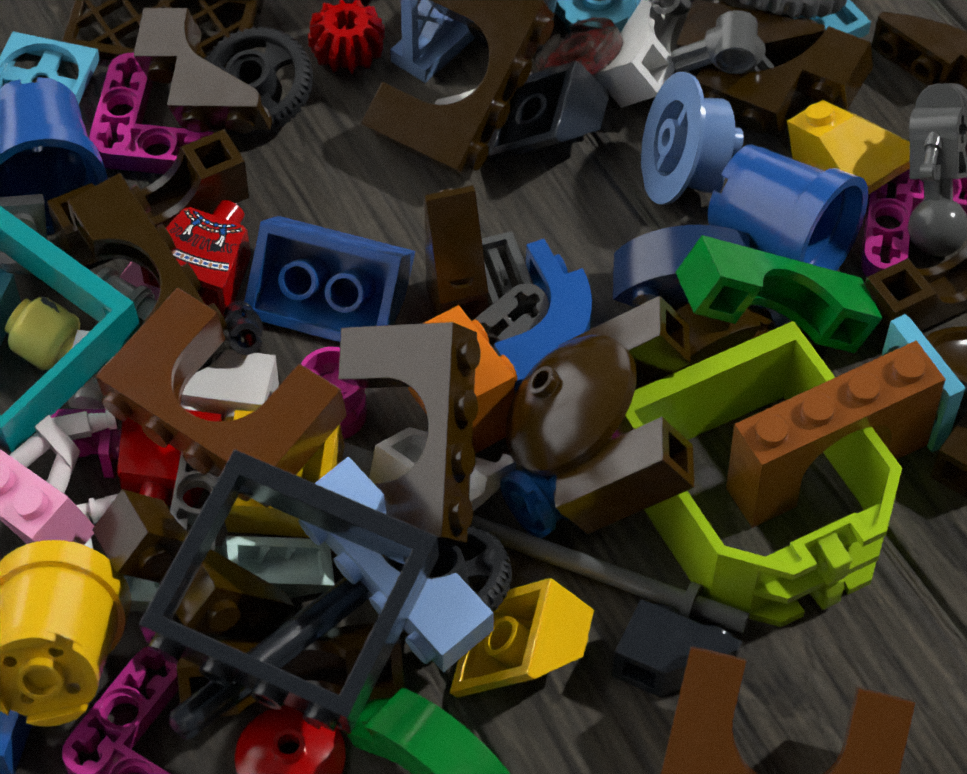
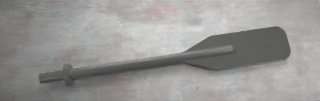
[343,442,750,633]

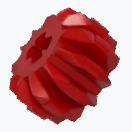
[308,0,385,74]

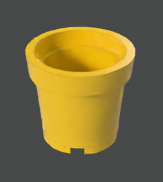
[0,540,132,726]

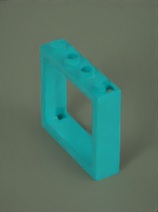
[0,206,141,453]

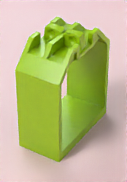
[610,321,902,627]

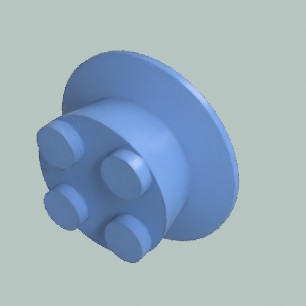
[641,72,744,205]

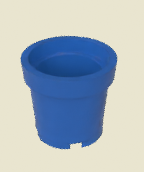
[0,77,108,235]
[708,144,868,271]

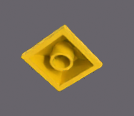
[787,100,910,195]
[450,578,594,698]

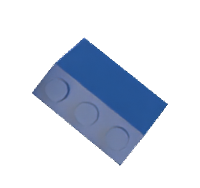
[241,216,415,342]

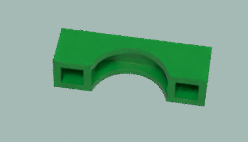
[676,235,882,353]

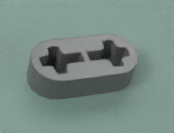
[475,283,549,349]

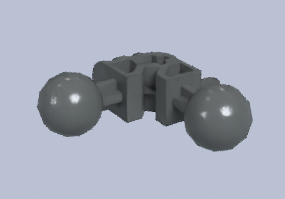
[907,83,967,257]

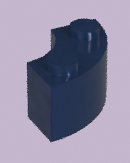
[613,225,750,308]

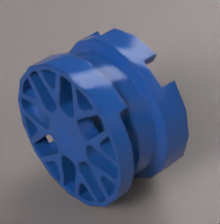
[500,469,570,538]

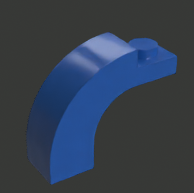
[494,239,592,395]

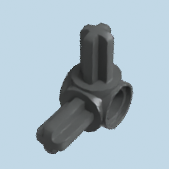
[671,10,774,74]

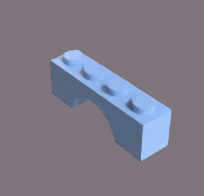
[298,456,494,672]

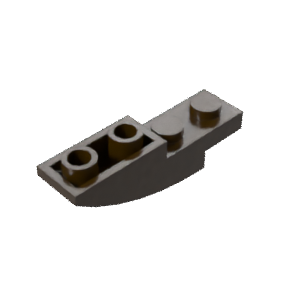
[871,11,967,89]

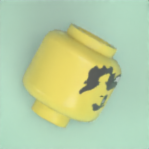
[4,296,80,370]

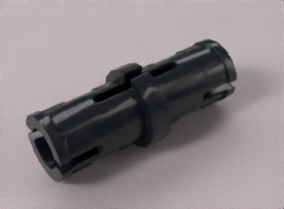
[223,301,263,355]

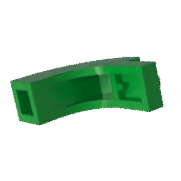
[344,688,510,774]

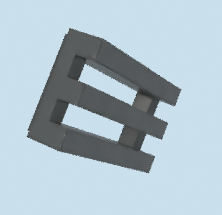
[482,231,536,326]

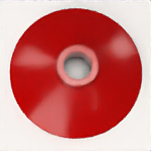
[235,705,346,774]

